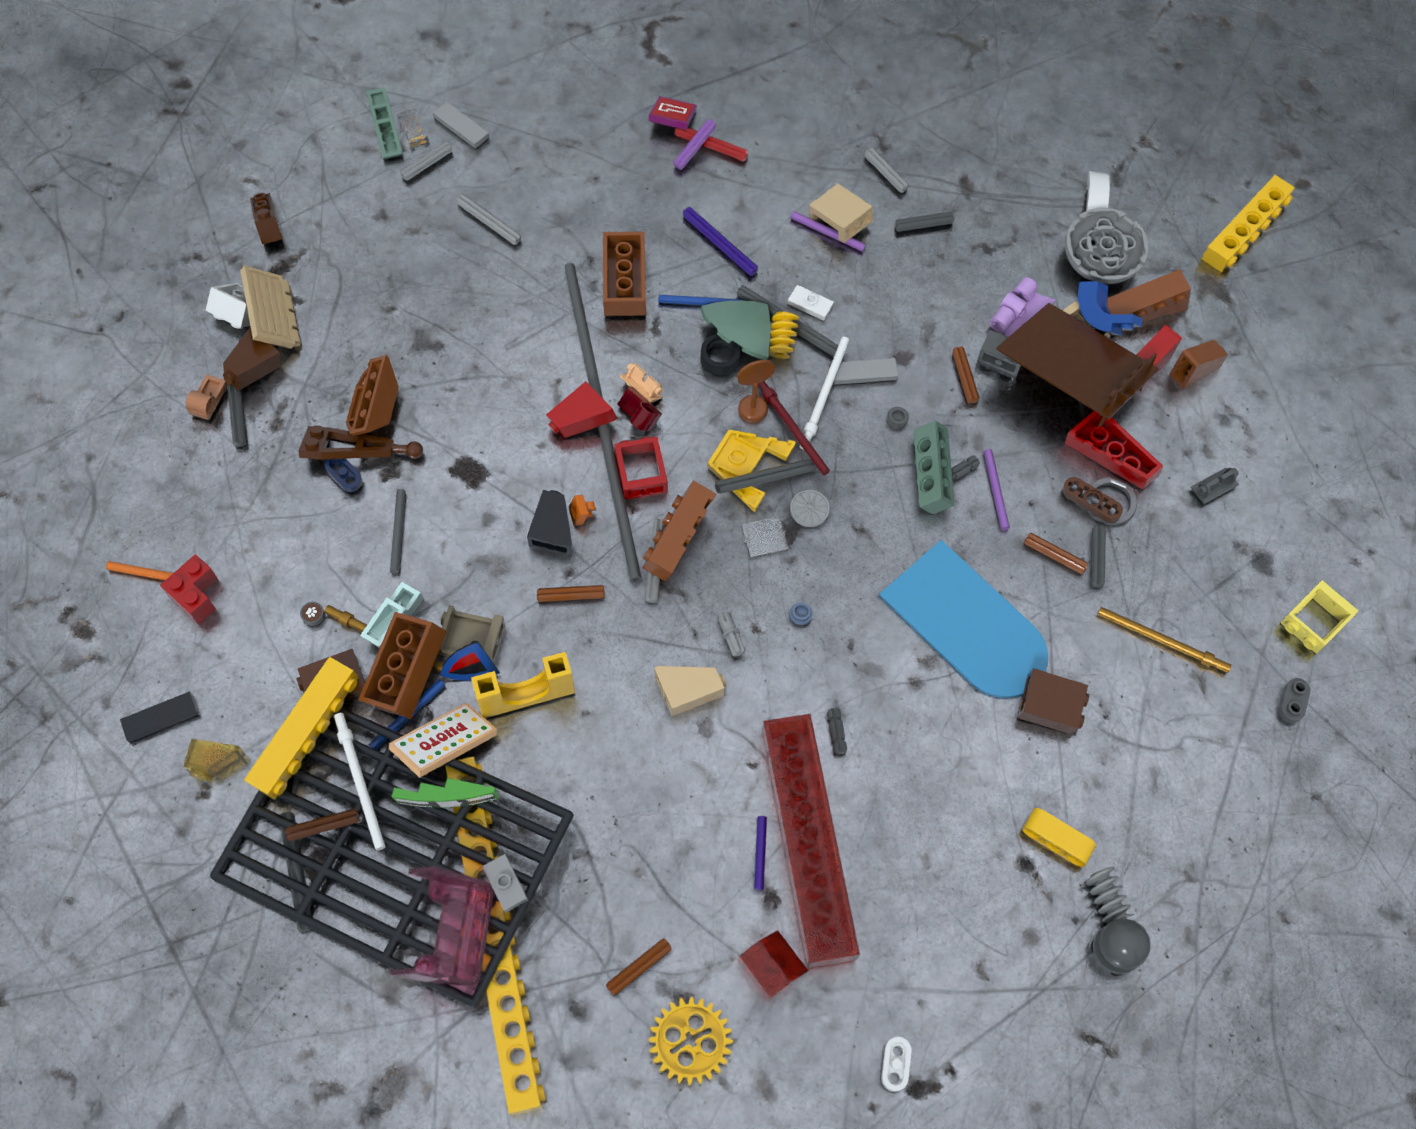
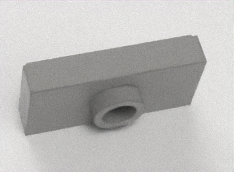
[482,854,528,912]

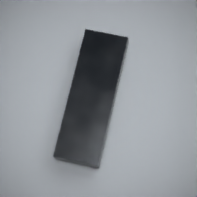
[120,691,199,743]

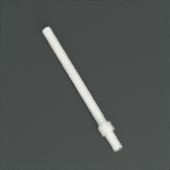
[799,336,849,450]
[334,713,385,851]

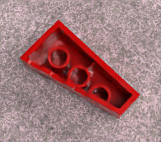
[1065,411,1163,490]

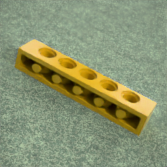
[1201,175,1295,273]

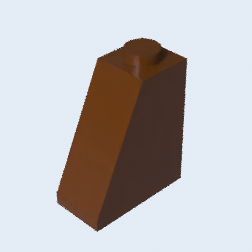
[223,328,280,391]
[296,649,365,699]

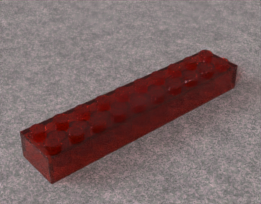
[762,714,860,968]

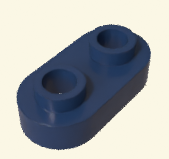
[325,459,363,492]

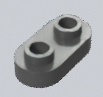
[1279,678,1310,724]

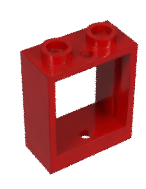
[614,436,668,500]

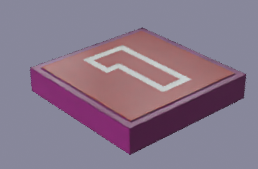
[648,96,697,130]

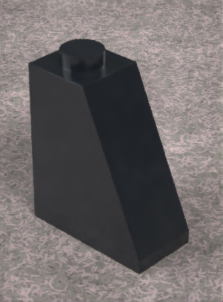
[527,490,573,557]

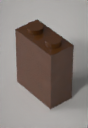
[1017,668,1089,735]

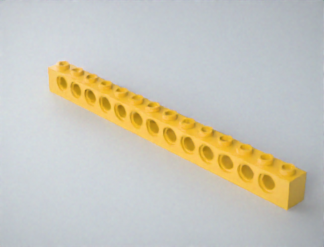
[445,756,546,1116]

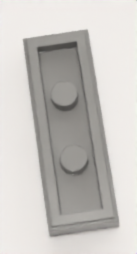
[433,102,489,149]
[834,358,898,385]

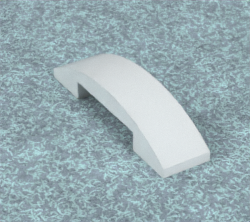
[1086,171,1110,211]

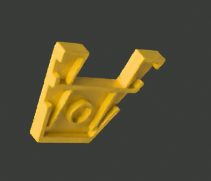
[707,430,796,512]

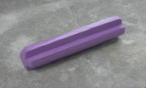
[673,119,716,170]

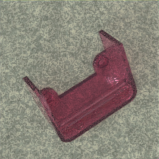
[390,866,494,986]

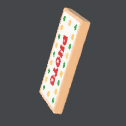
[389,703,497,778]

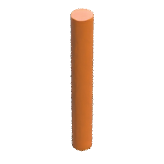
[106,561,173,580]

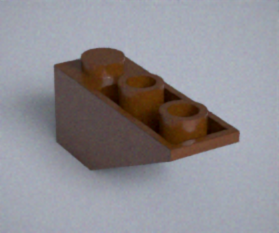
[250,193,282,244]

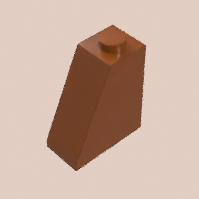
[1170,340,1228,389]

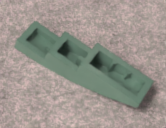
[366,87,403,159]

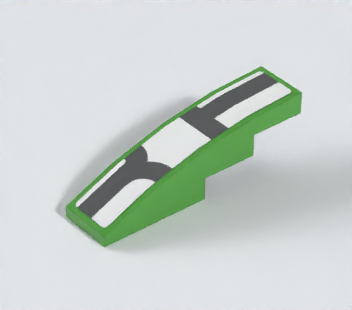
[392,778,500,807]

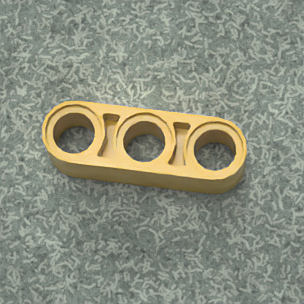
[1022,808,1097,867]

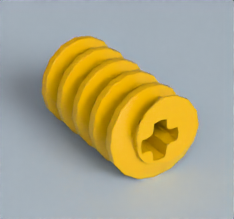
[769,312,799,359]

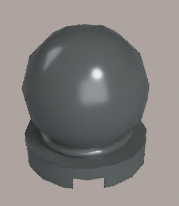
[1093,919,1150,975]

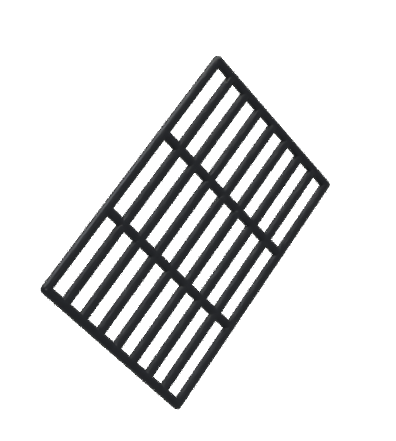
[210,708,574,1008]

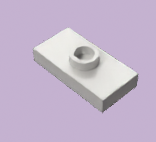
[787,285,834,321]

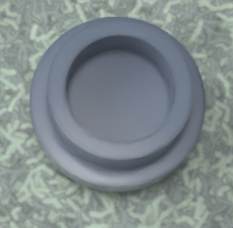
[789,603,813,625]

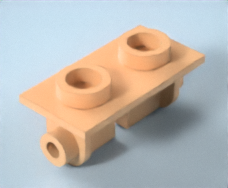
[619,363,663,403]

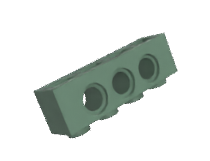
[913,421,955,514]

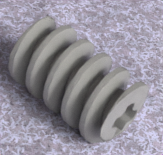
[1086,867,1134,924]

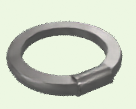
[1086,477,1137,526]

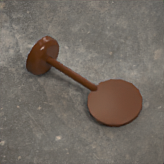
[736,360,775,423]

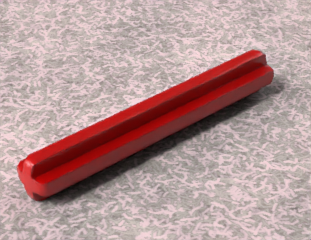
[675,127,748,161]

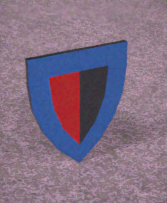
[440,641,500,681]

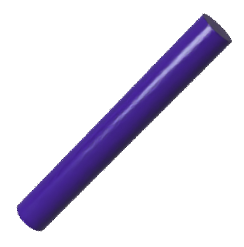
[754,816,767,891]

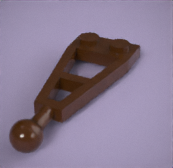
[298,425,423,460]

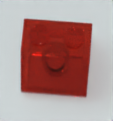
[738,930,809,1003]

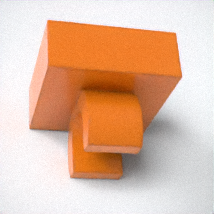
[569,495,596,526]

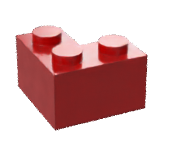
[160,554,218,624]

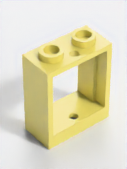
[1280,580,1358,654]

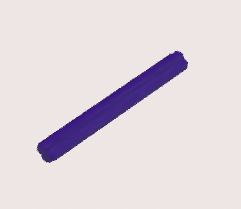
[683,207,758,276]

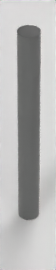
[390,489,406,574]

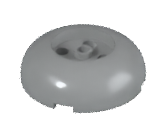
[1065,208,1149,284]

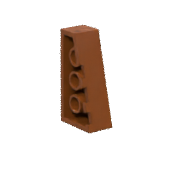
[1107,269,1191,322]
[642,480,716,582]

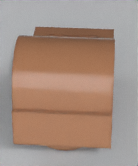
[186,374,228,420]

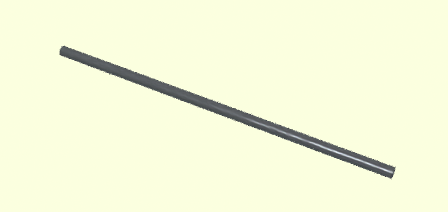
[565,263,642,582]

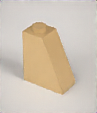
[654,666,727,716]

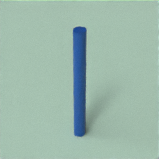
[658,295,742,305]
[369,679,446,750]

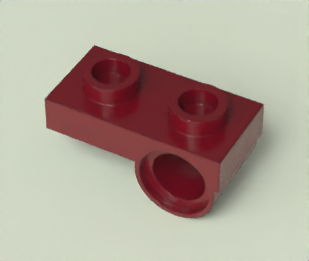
[617,387,662,431]

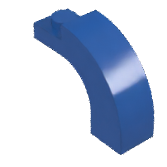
[1078,281,1143,336]

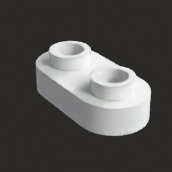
[881,1037,912,1092]

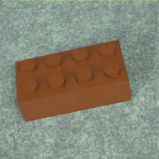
[603,232,646,316]
[358,612,447,720]

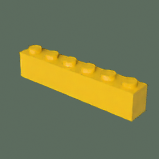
[244,657,359,800]

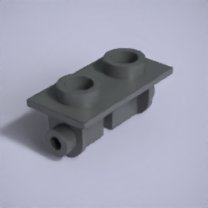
[1191,468,1239,504]

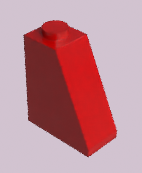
[1136,325,1182,372]
[546,381,617,438]

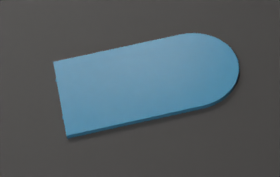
[879,540,1048,698]

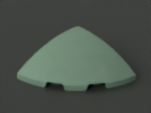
[700,300,770,360]

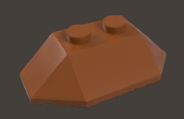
[346,355,399,436]

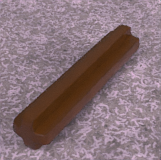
[285,808,359,841]

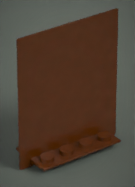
[996,303,1159,427]

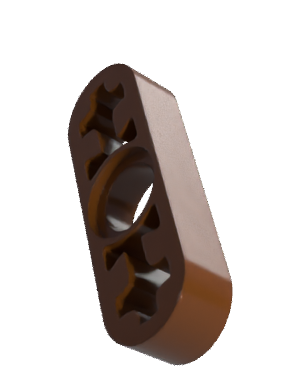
[1063,477,1123,523]

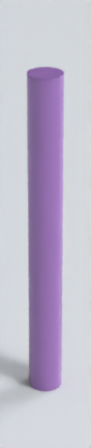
[790,211,866,252]
[984,449,1010,531]

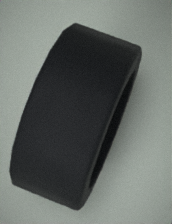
[700,334,741,376]

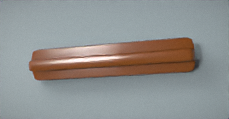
[952,346,979,404]
[1024,533,1088,574]
[537,585,605,602]
[606,938,671,995]

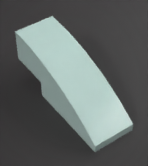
[360,582,424,648]

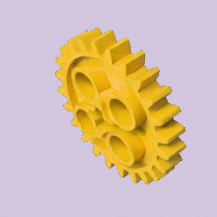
[649,997,733,1086]

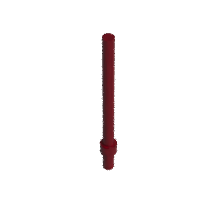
[758,381,830,476]

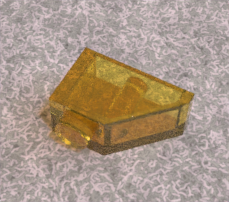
[183,739,245,779]

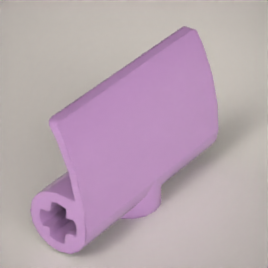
[989,277,1055,337]

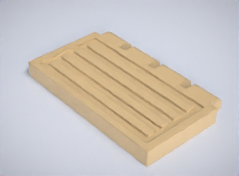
[240,265,301,349]

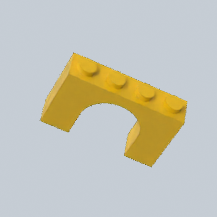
[471,651,575,718]

